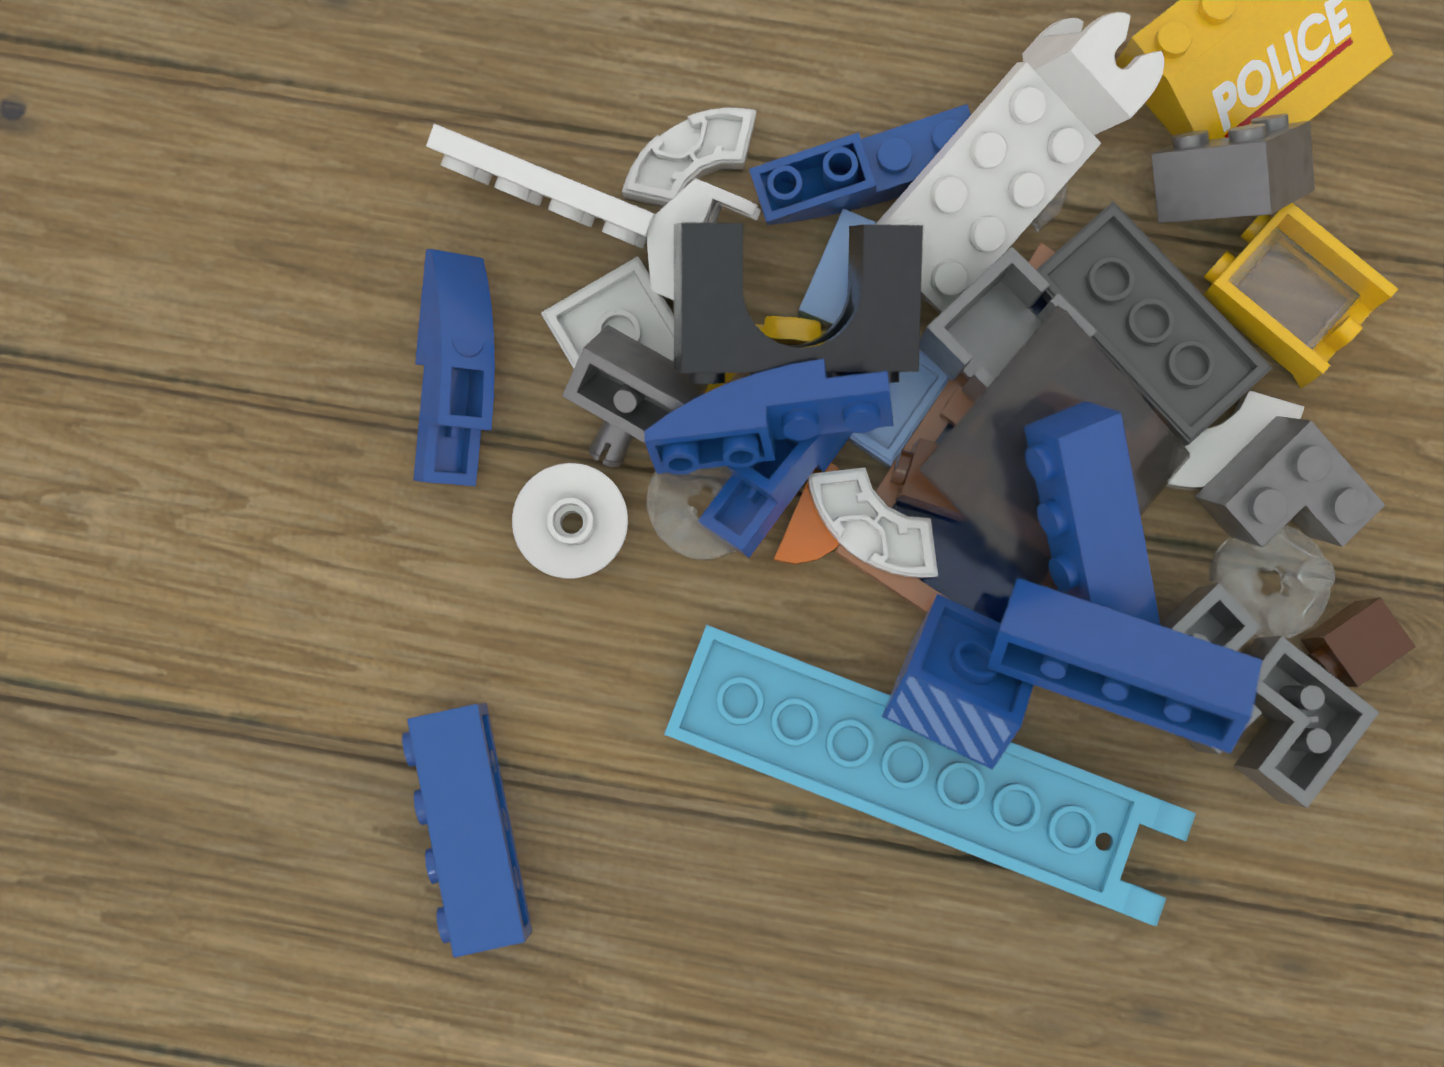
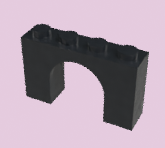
[674,223,923,384]

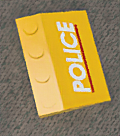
[1116,0,1393,140]

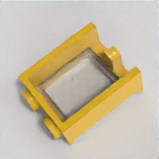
[1203,203,1398,389]

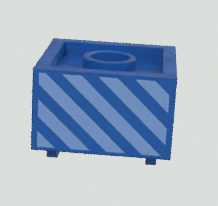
[882,594,1034,770]

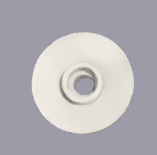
[512,463,628,579]

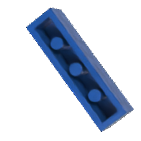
[1024,401,1161,626]
[987,578,1262,754]
[402,703,533,958]

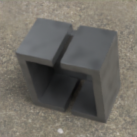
[920,247,1097,427]

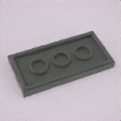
[1036,201,1272,447]

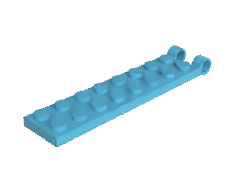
[664,625,1196,926]

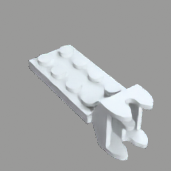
[875,12,1164,314]
[426,124,761,300]

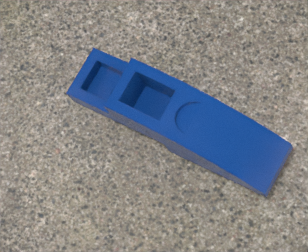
[749,104,971,225]
[413,249,495,486]
[644,359,894,475]
[698,372,864,558]

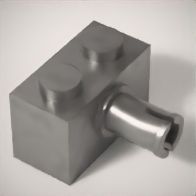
[562,325,708,467]

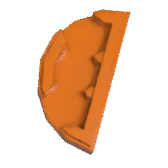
[773,463,839,565]

